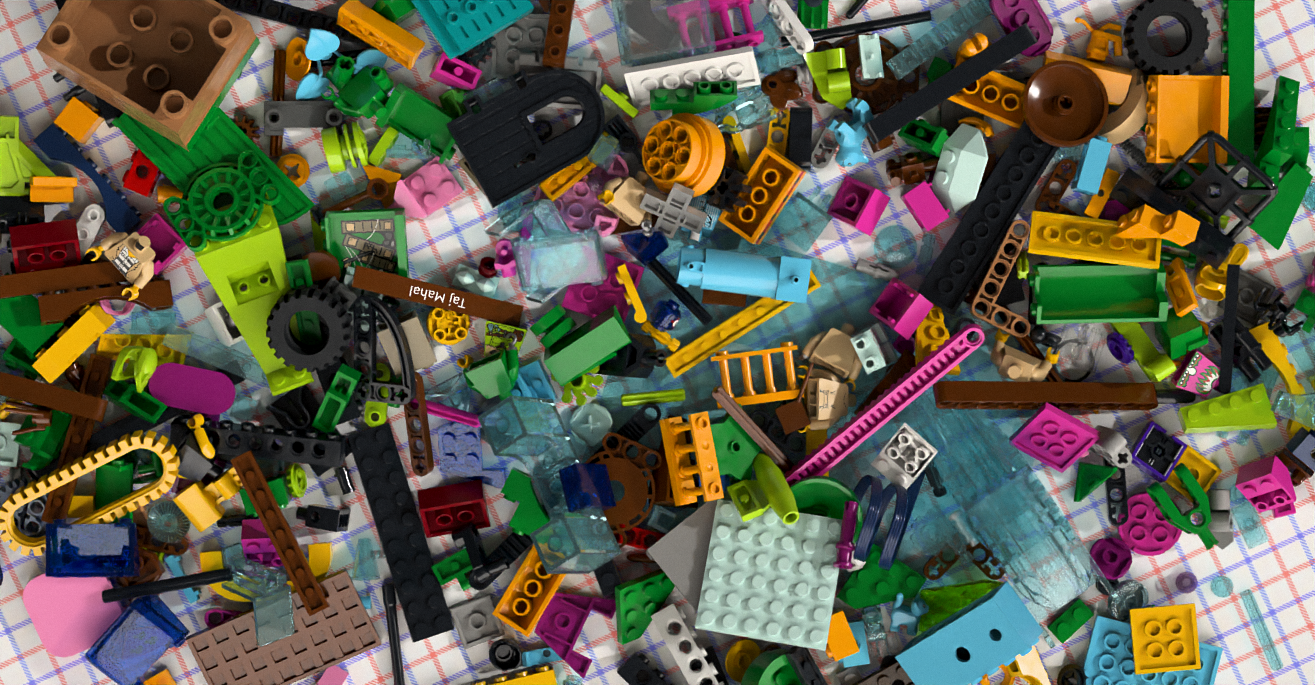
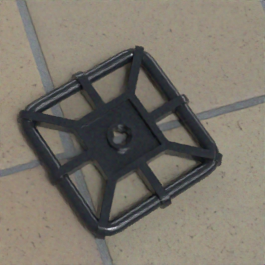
[1155,130,1279,240]

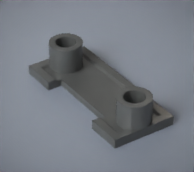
[264,101,343,136]

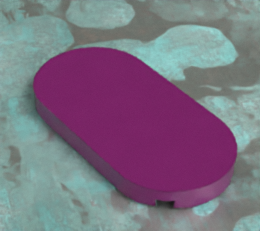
[989,0,1053,57]
[149,363,236,415]

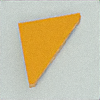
[363,164,402,209]

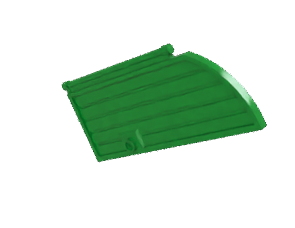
[111,107,315,226]

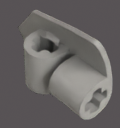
[1192,489,1234,550]

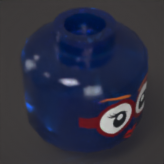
[650,299,682,332]

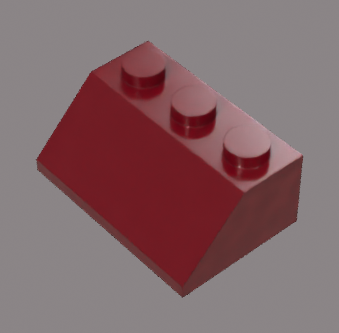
[9,219,82,274]
[417,479,491,538]

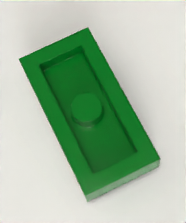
[1047,598,1094,644]

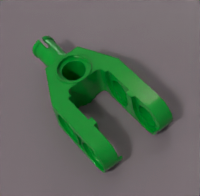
[1146,463,1219,550]

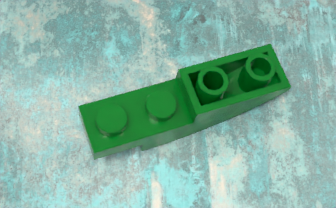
[650,81,737,116]

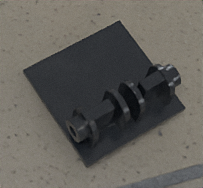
[0,196,45,234]

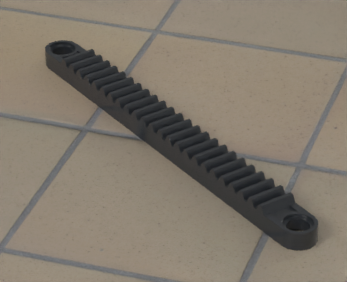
[469,403,662,590]

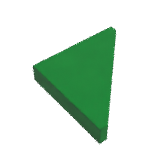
[1074,462,1118,502]

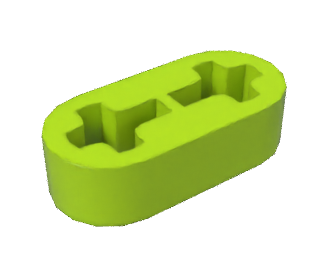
[368,127,400,167]

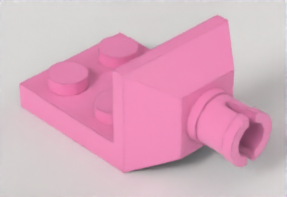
[386,156,464,218]

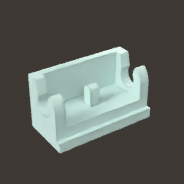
[857,33,884,81]

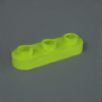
[364,363,391,428]

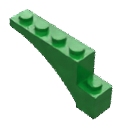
[1247,75,1300,196]
[501,467,592,565]

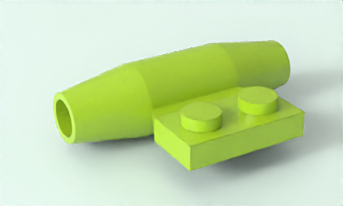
[727,453,799,525]

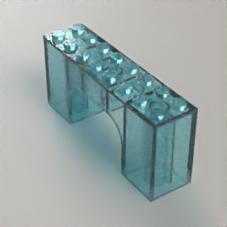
[478,396,622,574]

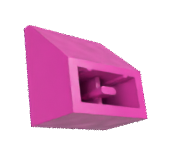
[1235,455,1296,513]
[241,519,284,568]

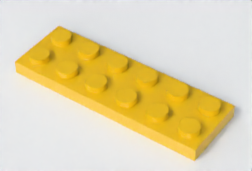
[1028,210,1162,269]

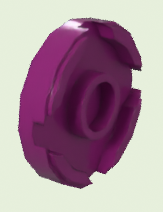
[1089,537,1132,579]

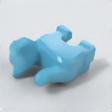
[890,593,929,636]

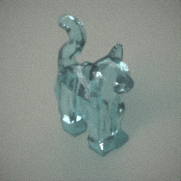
[712,85,777,134]

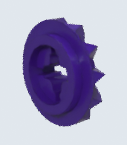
[1106,332,1134,364]

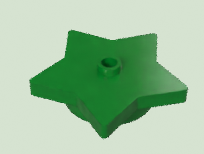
[710,404,762,482]

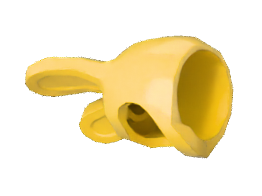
[1193,243,1249,301]

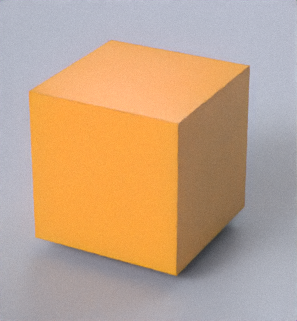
[54,96,105,144]

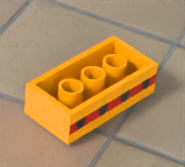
[718,147,807,245]

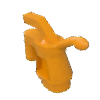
[1075,17,1123,62]

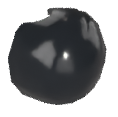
[489,638,522,672]

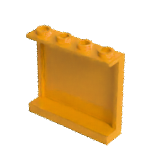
[1145,75,1229,163]

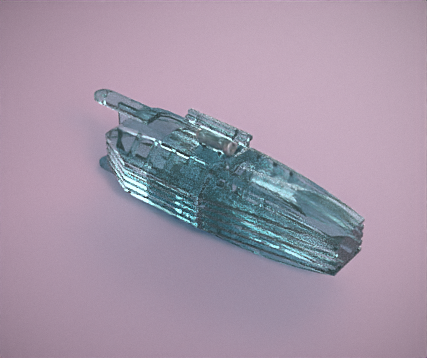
[910,376,1121,649]

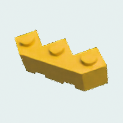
[32,302,116,384]

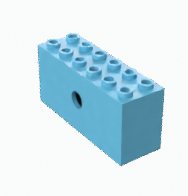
[895,581,1043,685]

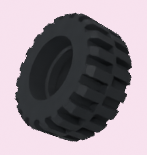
[1123,0,1210,75]
[266,284,353,372]

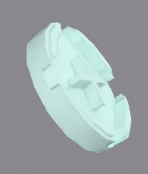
[570,403,613,446]

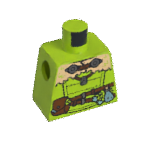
[484,321,527,356]

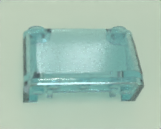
[511,226,608,294]

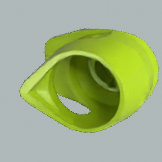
[111,346,158,393]

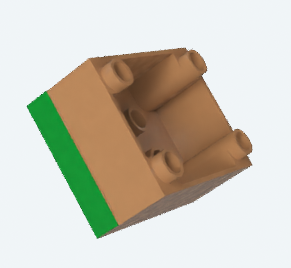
[36,0,260,152]

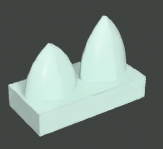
[452,264,500,298]

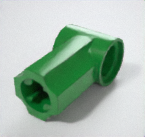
[326,55,355,91]

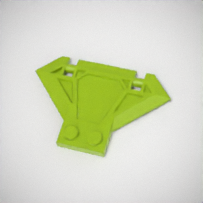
[0,115,56,196]

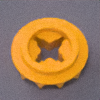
[276,154,310,188]

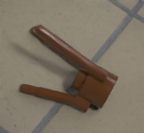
[4,400,53,435]

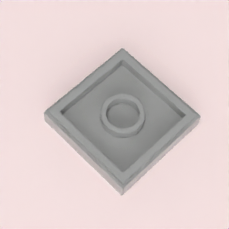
[450,594,505,650]

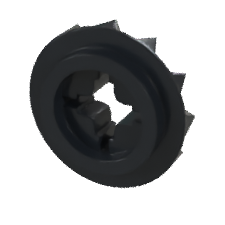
[1057,664,1089,685]

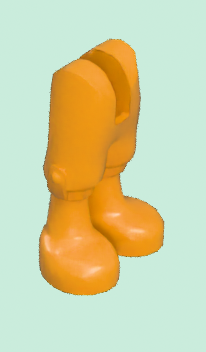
[955,33,992,62]

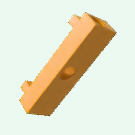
[1083,168,1121,219]

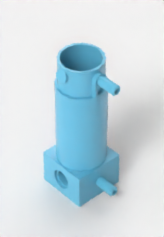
[676,245,812,304]

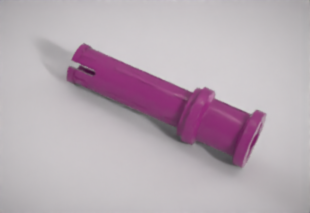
[833,501,859,569]

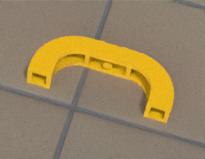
[200,542,333,605]

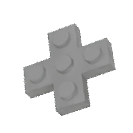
[639,182,708,239]

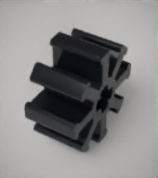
[706,166,752,213]

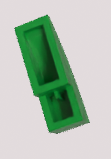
[312,364,362,433]
[103,380,167,424]

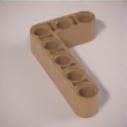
[969,220,1030,337]

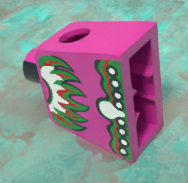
[1171,348,1221,397]

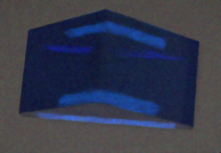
[621,231,669,267]

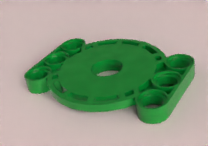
[163,150,282,252]

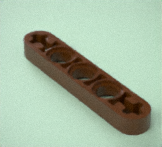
[401,371,434,477]

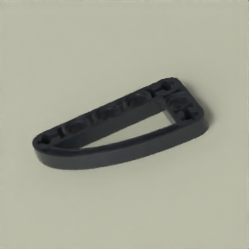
[354,294,416,405]

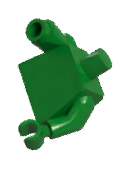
[321,66,394,119]

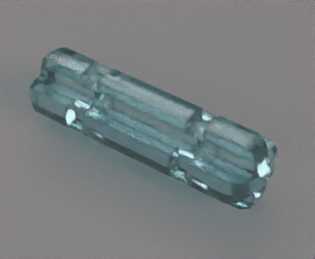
[916,233,936,276]

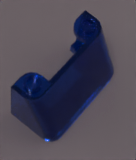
[46,518,140,578]
[85,594,190,685]

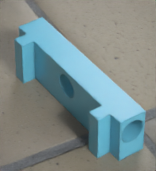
[165,555,202,604]
[522,647,573,667]

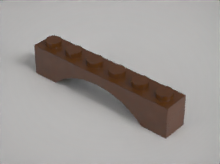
[38,277,173,326]

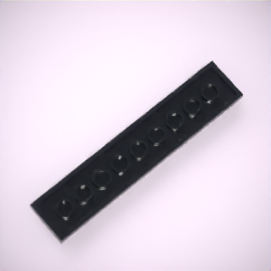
[917,119,1059,316]
[347,423,454,643]

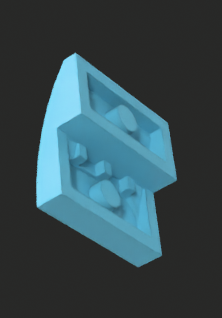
[509,359,558,417]

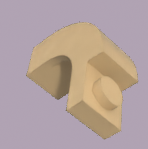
[1099,68,1148,146]

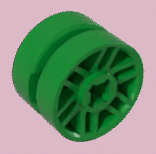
[529,303,577,349]

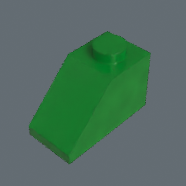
[1282,127,1309,172]

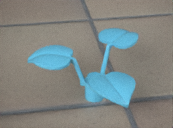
[295,28,388,101]

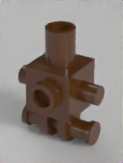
[886,152,939,186]

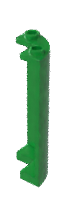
[1028,263,1169,324]

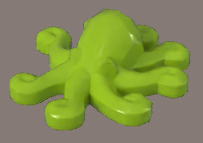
[551,366,604,406]

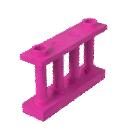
[666,0,764,59]

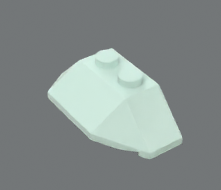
[932,123,988,213]

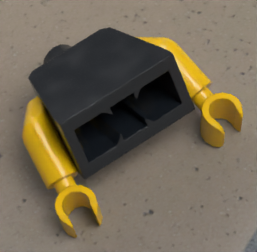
[167,414,223,482]

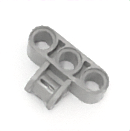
[1089,425,1132,468]

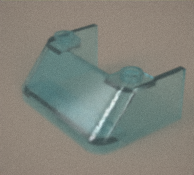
[484,198,588,304]

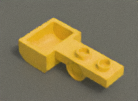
[172,466,243,532]

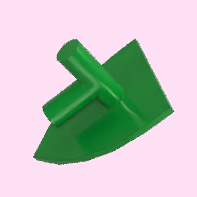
[133,452,163,484]

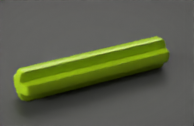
[621,389,685,406]

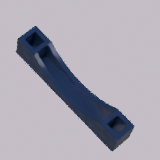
[33,123,142,234]

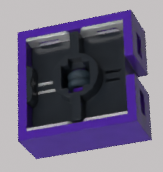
[1130,421,1188,483]

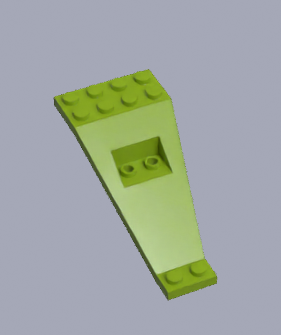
[184,192,314,396]

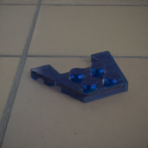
[437,406,506,489]

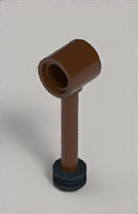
[311,178,390,226]

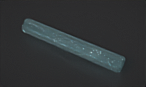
[1240,589,1283,671]

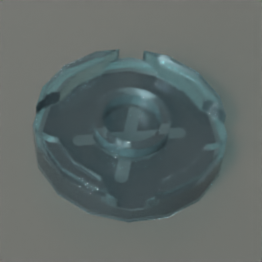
[1108,579,1149,622]

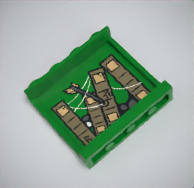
[321,208,410,294]

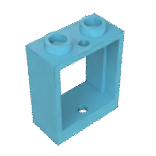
[1071,135,1112,196]

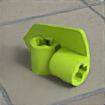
[803,48,852,110]

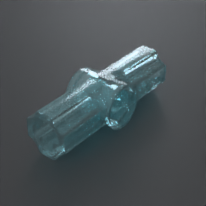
[755,46,803,74]

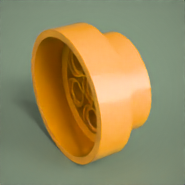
[642,113,725,198]

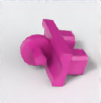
[494,239,520,278]

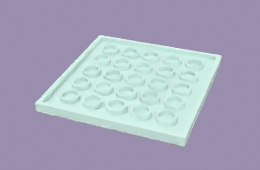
[695,499,842,651]

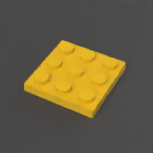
[1129,603,1201,675]

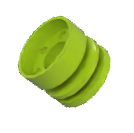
[321,121,369,174]

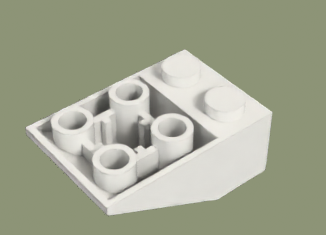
[871,423,938,490]

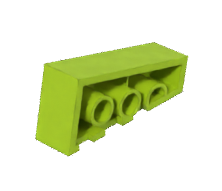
[1177,383,1277,434]

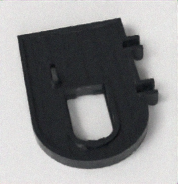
[446,69,605,209]

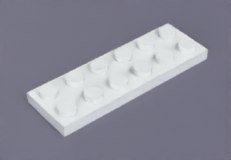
[624,46,761,107]

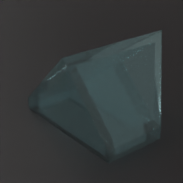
[425,372,472,427]

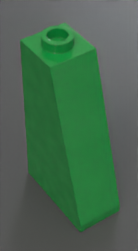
[1249,161,1313,250]

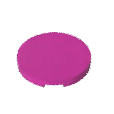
[1117,491,1182,556]

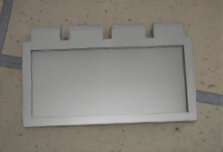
[514,52,602,110]

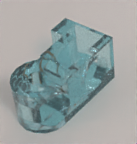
[860,604,886,643]

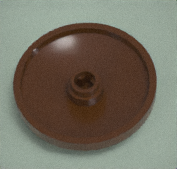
[1021,60,1109,148]

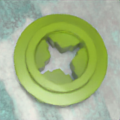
[286,463,307,498]

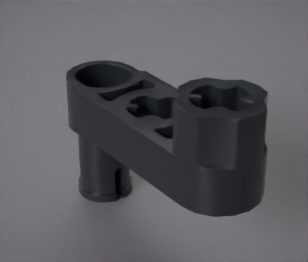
[451,522,510,583]

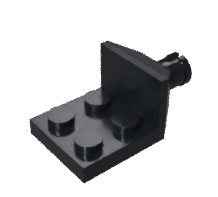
[596,333,667,379]

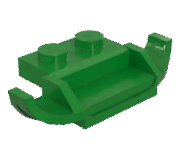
[14,404,72,471]

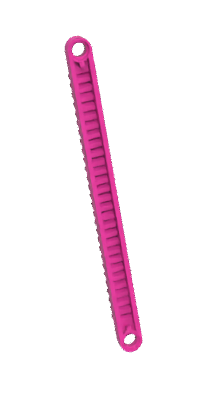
[770,324,984,508]

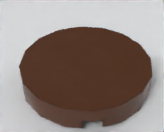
[302,250,342,290]

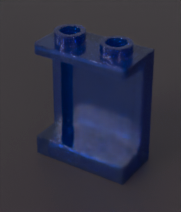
[558,463,616,513]

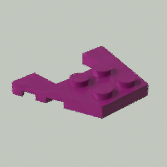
[534,592,616,678]

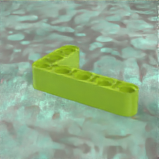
[1110,322,1177,382]

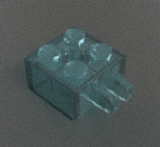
[771,186,833,253]

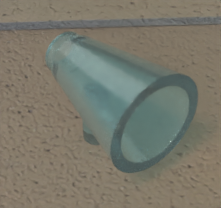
[351,538,385,581]

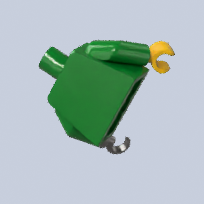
[457,333,519,404]

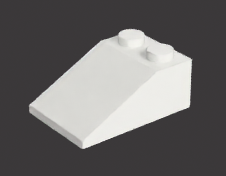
[204,279,267,349]

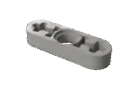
[811,110,850,169]

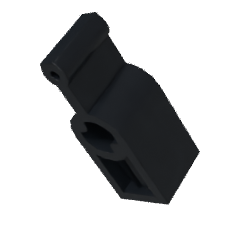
[604,114,644,167]

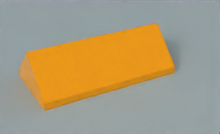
[337,0,426,70]
[1042,50,1132,107]
[948,57,1025,129]
[492,543,573,637]

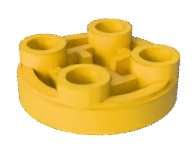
[426,307,470,345]

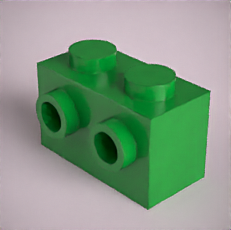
[898,119,949,158]

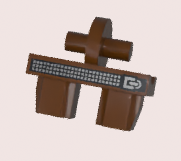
[1274,448,1314,487]

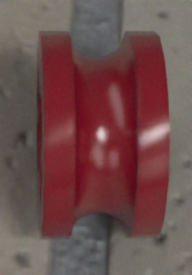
[478,257,498,278]

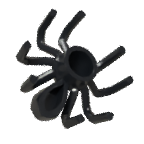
[1253,286,1304,338]

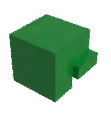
[371,0,417,25]
[1154,307,1208,360]

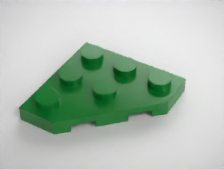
[836,543,927,609]
[615,568,675,645]

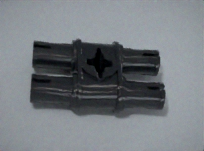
[1210,317,1274,383]

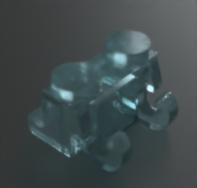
[1053,145,1083,162]

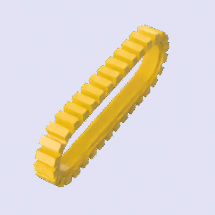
[0,430,180,556]

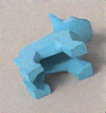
[825,98,874,167]

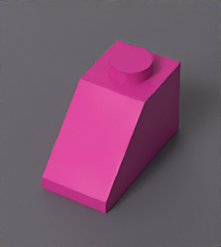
[429,52,482,91]

